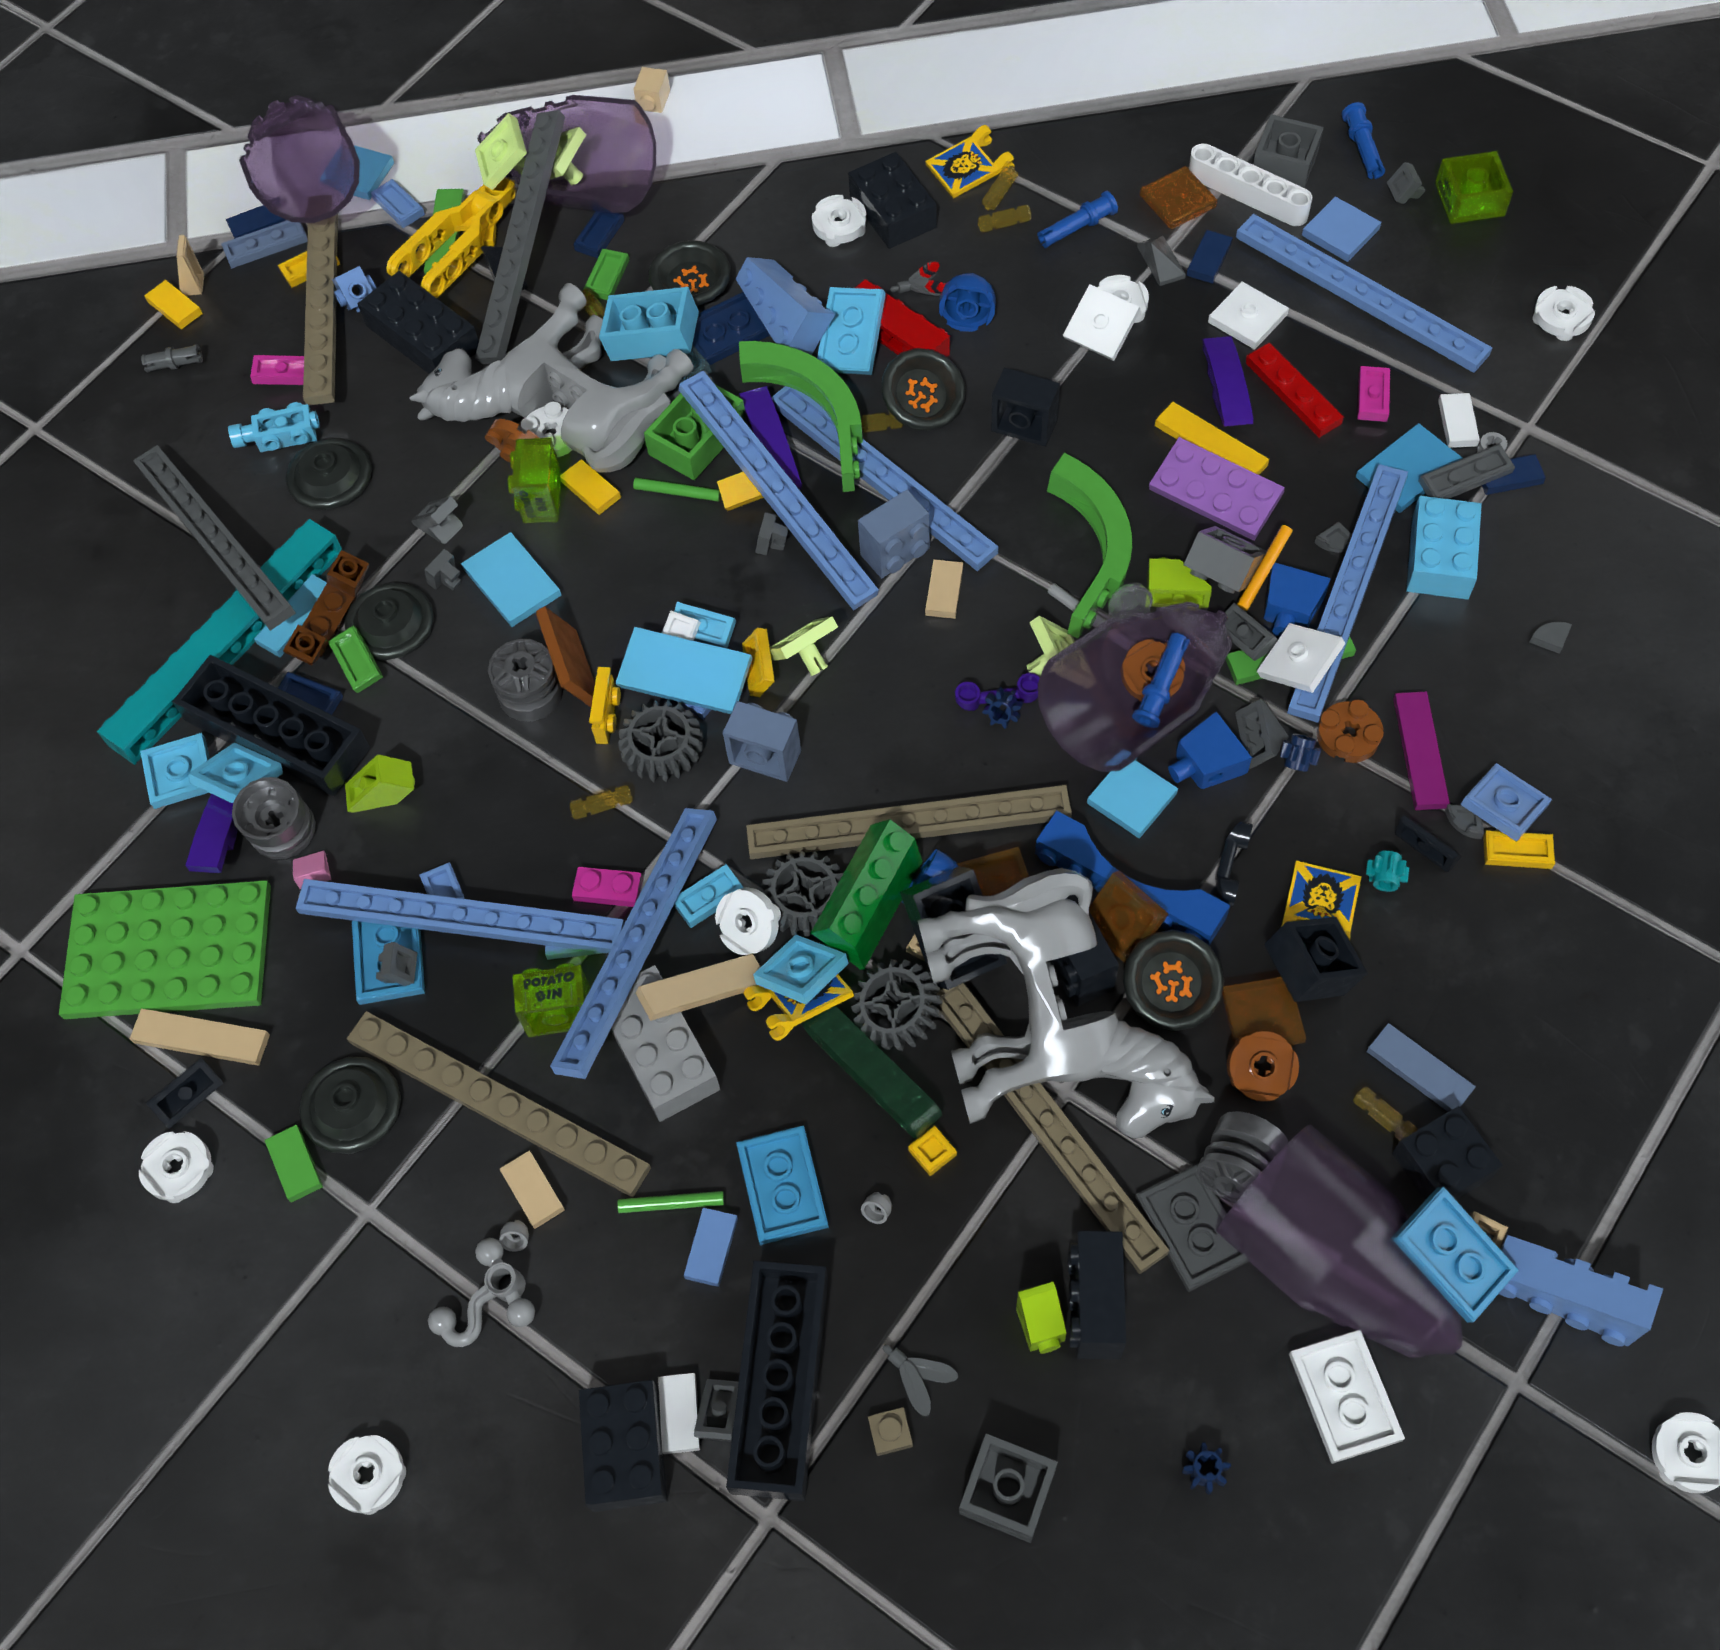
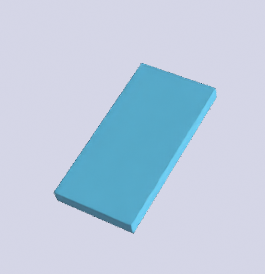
[616,627,753,714]

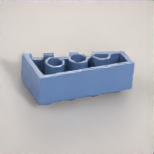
[736,257,835,355]
[1499,1235,1663,1347]

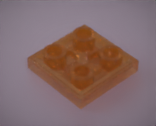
[1140,166,1218,230]
[1222,977,1306,1045]

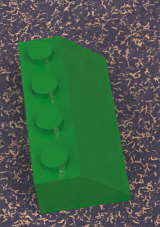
[811,819,923,970]

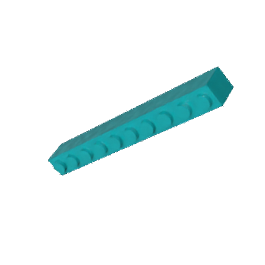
[97,519,342,765]

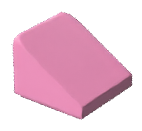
[293,851,331,889]

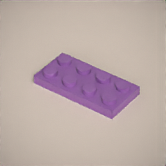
[1149,437,1285,541]

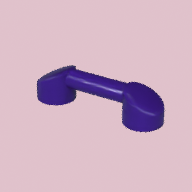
[955,673,1042,711]

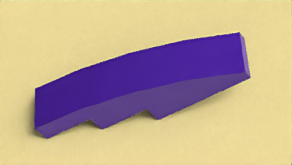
[1203,336,1253,426]
[739,386,802,490]
[185,794,238,873]

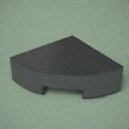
[1314,522,1352,553]
[1529,622,1572,654]
[1445,805,1484,839]

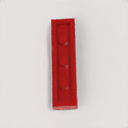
[1245,342,1344,438]

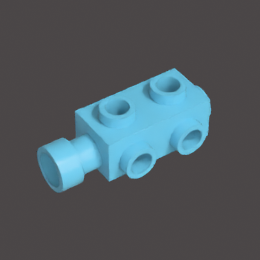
[228,402,320,452]

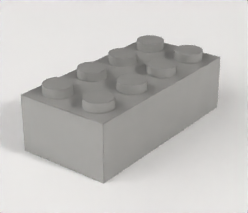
[610,965,720,1122]

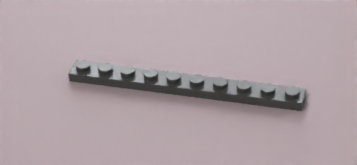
[475,110,565,364]
[133,445,296,631]

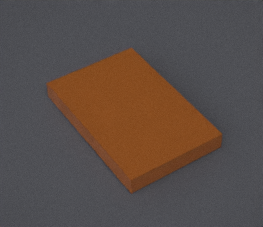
[536,606,595,707]

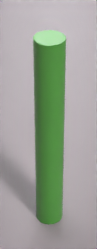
[633,478,721,502]
[618,1191,724,1213]

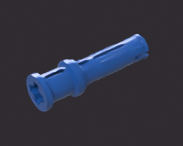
[1341,102,1385,179]
[1037,191,1118,248]
[1132,633,1190,728]

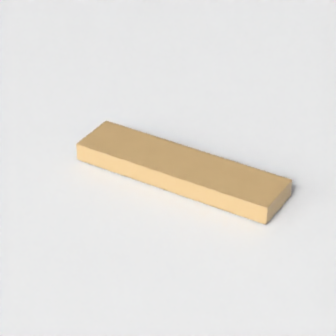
[635,953,760,1021]
[130,1009,270,1066]

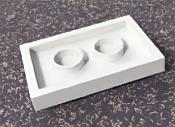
[1289,1330,1405,1464]

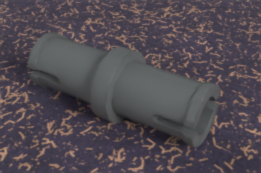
[141,344,203,373]

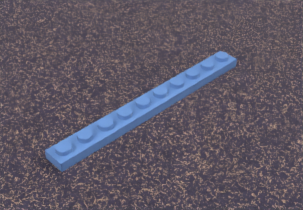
[1236,214,1492,373]
[679,370,879,610]
[771,386,998,571]
[1287,464,1408,723]
[550,808,717,1079]
[296,879,625,953]

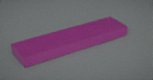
[1393,691,1450,810]

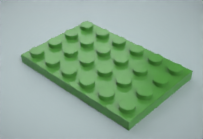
[59,881,271,1019]

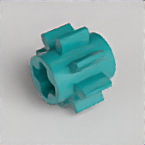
[1366,851,1409,892]

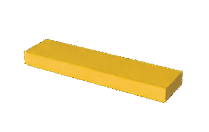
[1155,402,1269,475]

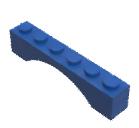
[1035,810,1230,946]

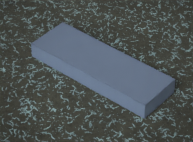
[221,217,308,269]
[1366,1023,1476,1112]

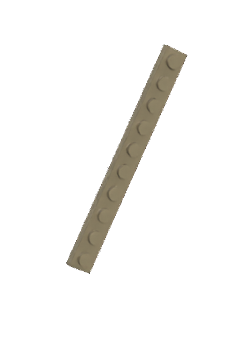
[303,197,338,406]
[746,785,1072,860]
[936,983,1170,1274]
[347,1011,651,1198]

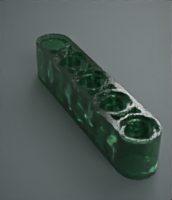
[802,1006,943,1139]

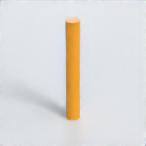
[1237,525,1293,611]

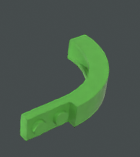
[739,341,863,492]
[1047,453,1132,638]

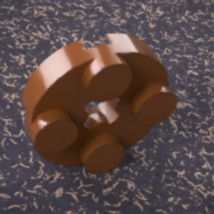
[485,419,545,466]
[1120,639,1185,702]
[1317,700,1384,763]
[1227,1030,1299,1101]

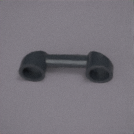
[1215,822,1253,907]

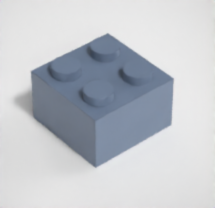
[858,490,930,579]
[723,701,801,782]

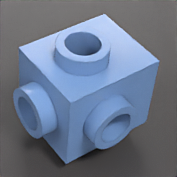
[332,266,376,313]

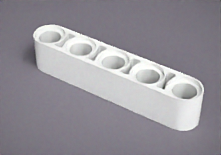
[1188,144,1312,226]

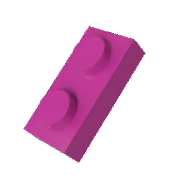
[250,355,304,385]
[1357,366,1390,422]
[572,867,643,907]

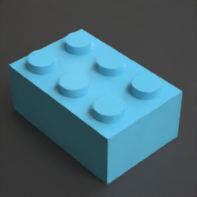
[599,287,699,361]
[1406,496,1482,600]

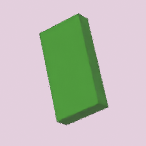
[584,249,630,300]
[328,625,383,693]
[265,1125,323,1203]

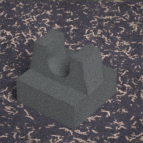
[1387,162,1425,204]
[755,512,788,556]
[424,549,461,591]
[376,942,418,986]

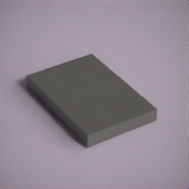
[1135,1164,1252,1292]

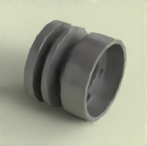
[488,639,563,721]
[232,777,316,859]
[1197,1111,1290,1207]

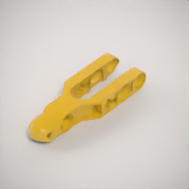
[386,177,516,298]

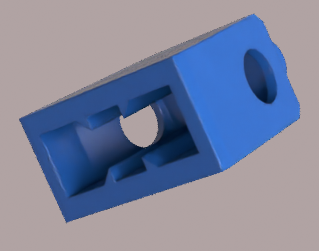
[1264,563,1331,638]
[1168,712,1252,789]

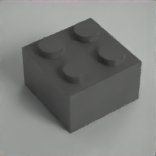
[1253,114,1324,188]
[1184,526,1267,593]
[959,1434,1058,1543]

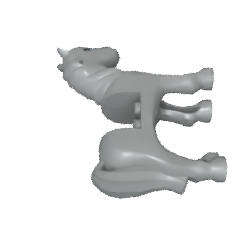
[409,283,694,472]
[918,868,1214,1139]

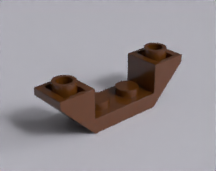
[283,550,369,666]

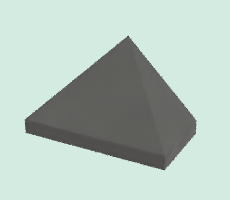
[1137,235,1186,286]
[1235,699,1289,769]

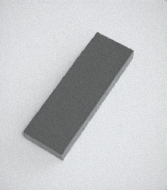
[1418,444,1515,499]

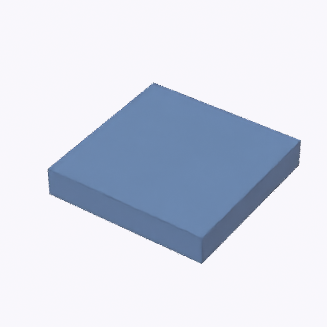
[1302,196,1381,262]
[1461,763,1552,842]

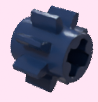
[982,687,1023,729]
[1280,734,1321,772]
[1182,1443,1231,1494]

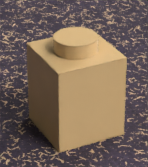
[633,67,670,113]

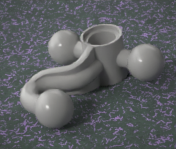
[428,1238,535,1347]

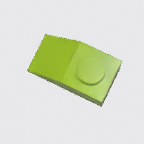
[1146,557,1211,609]
[345,754,415,813]
[1016,1282,1066,1354]

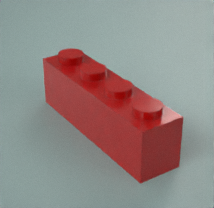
[855,279,950,357]

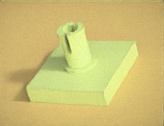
[475,113,527,190]
[550,127,586,186]
[770,616,838,676]
[1026,616,1094,688]

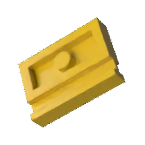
[589,667,621,744]

